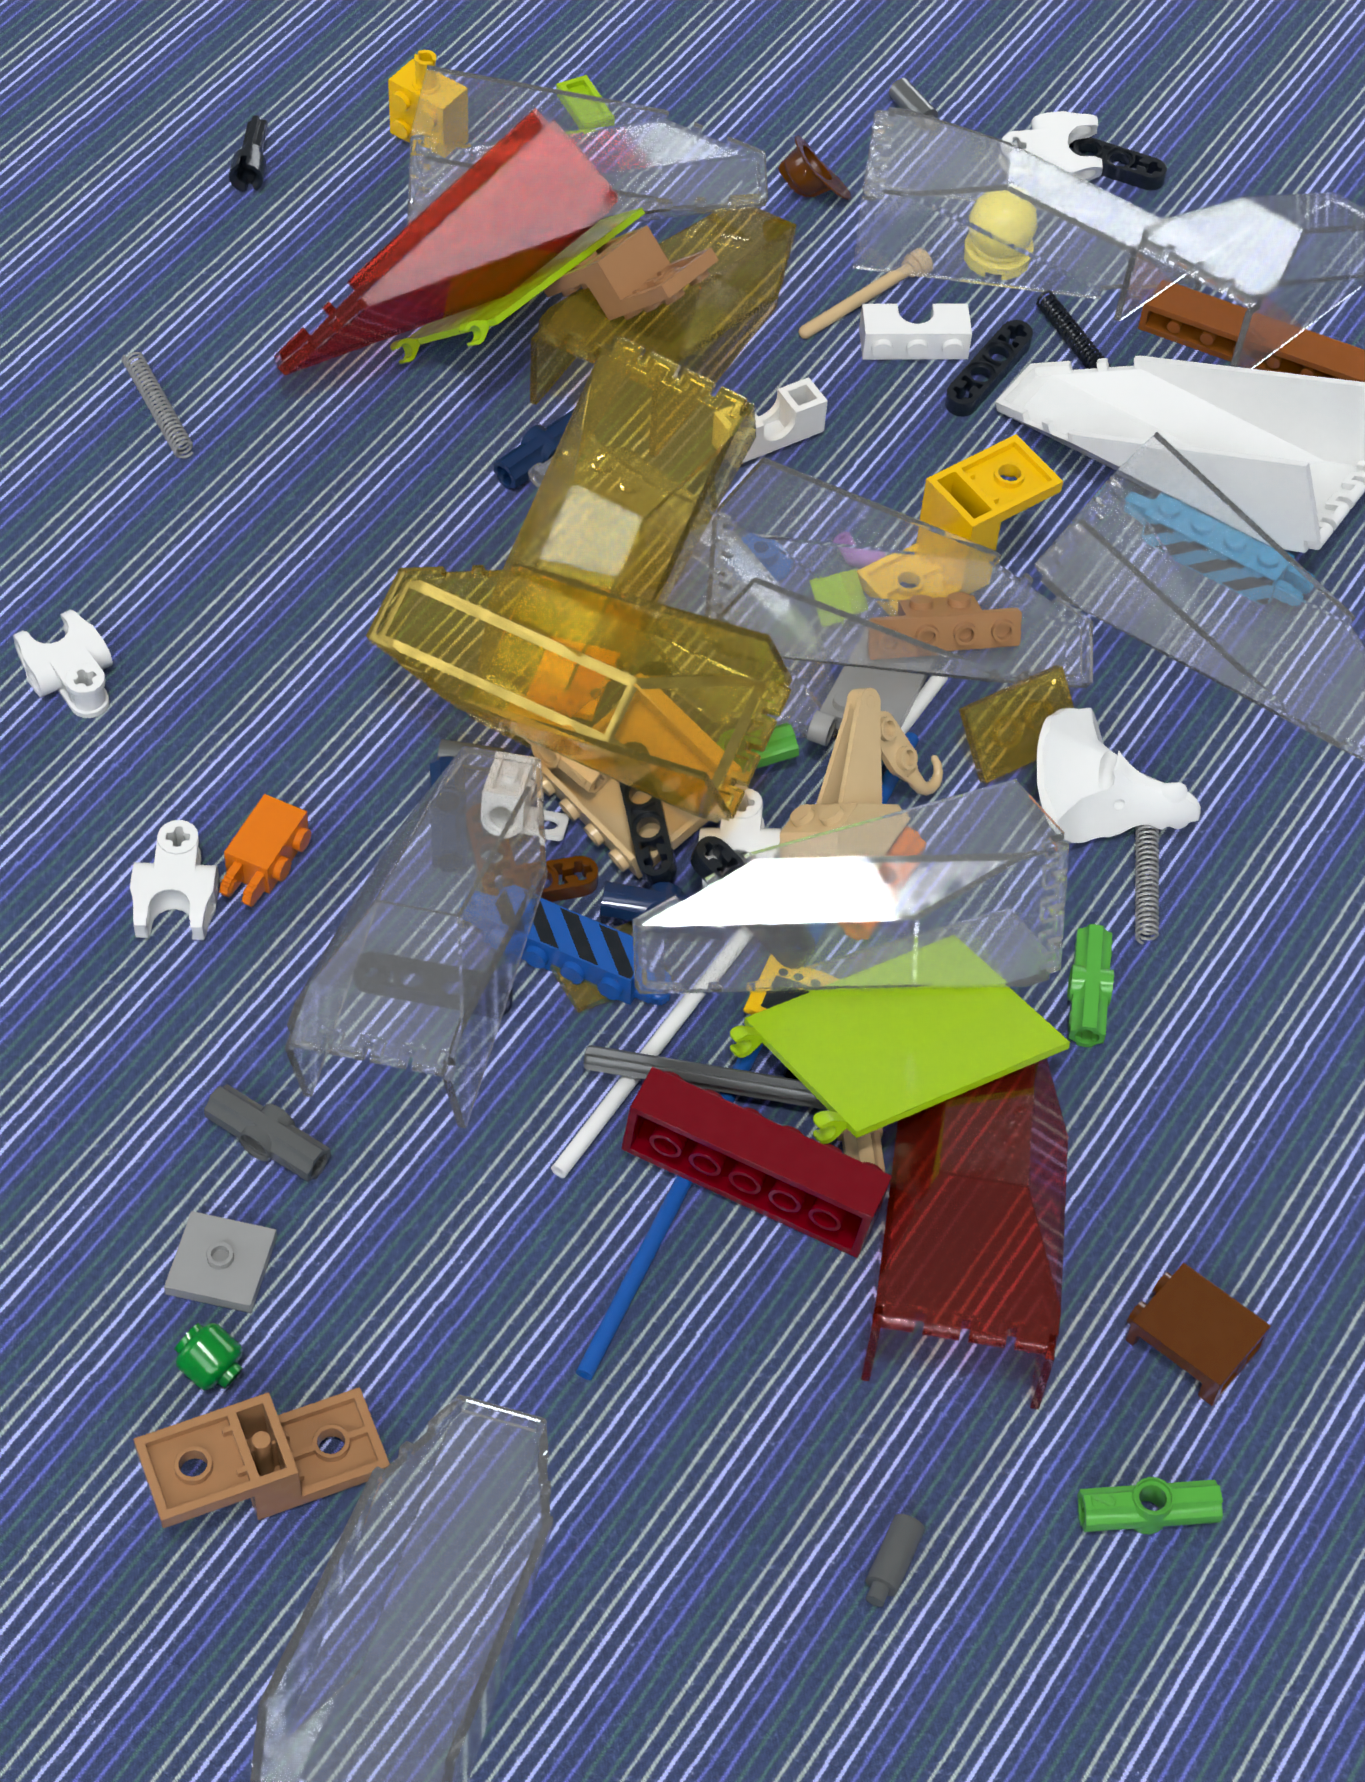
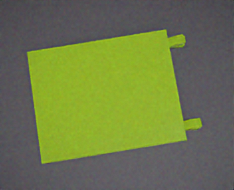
[390,207,645,364]
[730,936,1070,1144]

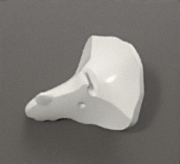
[1037,708,1201,843]

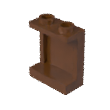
[1126,1263,1271,1406]

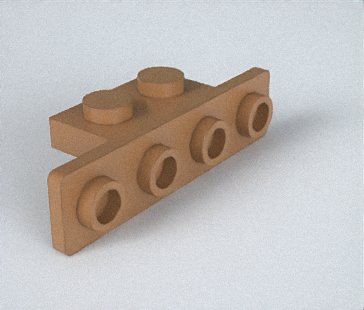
[868,592,1022,657]

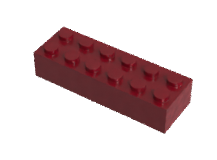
[621,1066,892,1258]

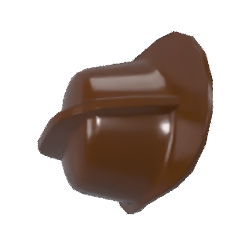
[778,135,851,200]

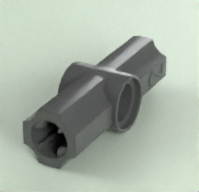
[204,1084,331,1182]

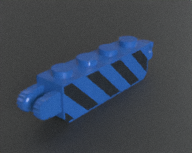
[459,886,672,1006]

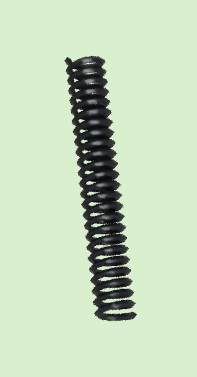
[1036,290,1111,369]

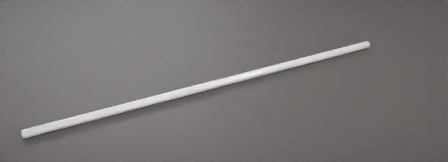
[551,669,948,1178]

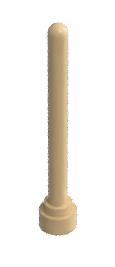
[799,246,934,339]

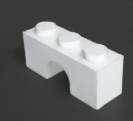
[859,303,972,360]
[712,377,828,468]

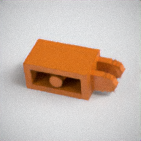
[219,794,311,907]

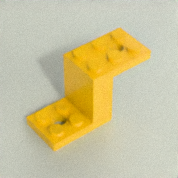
[857,434,1063,617]

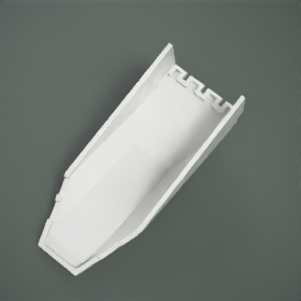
[995,356,1365,553]

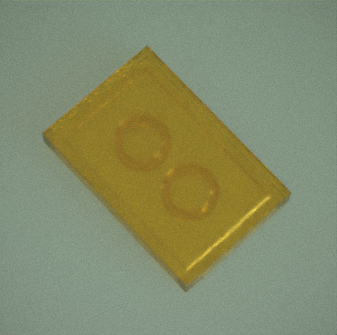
[959,665,1074,783]

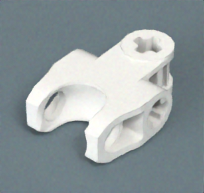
[998,111,1103,188]
[13,610,113,718]
[698,788,782,898]
[130,820,219,940]

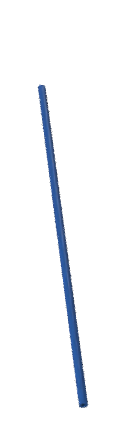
[576,732,919,1381]

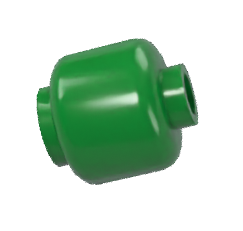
[174,1323,243,1391]

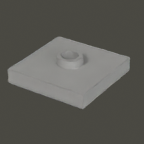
[164,1211,277,1313]

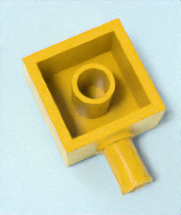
[388,50,469,160]

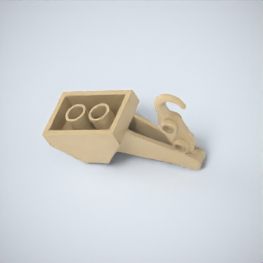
[780,688,943,908]

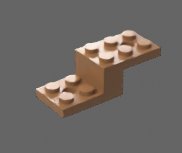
[544,225,719,321]
[133,1387,391,1528]

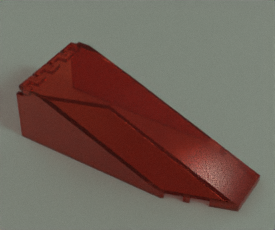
[274,108,619,375]
[861,1058,1068,1410]

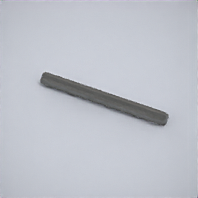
[583,1045,828,1110]

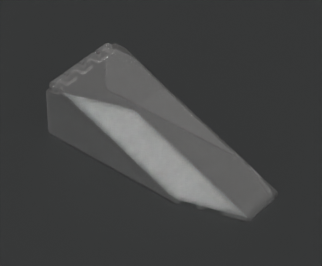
[407,65,768,240]
[853,107,1204,299]
[1114,192,1365,369]
[1035,432,1365,762]
[704,457,1093,688]
[284,746,548,1129]
[632,779,1069,994]
[250,1394,553,1782]

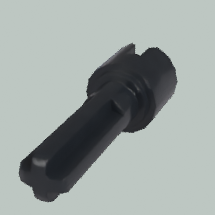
[229,115,268,192]

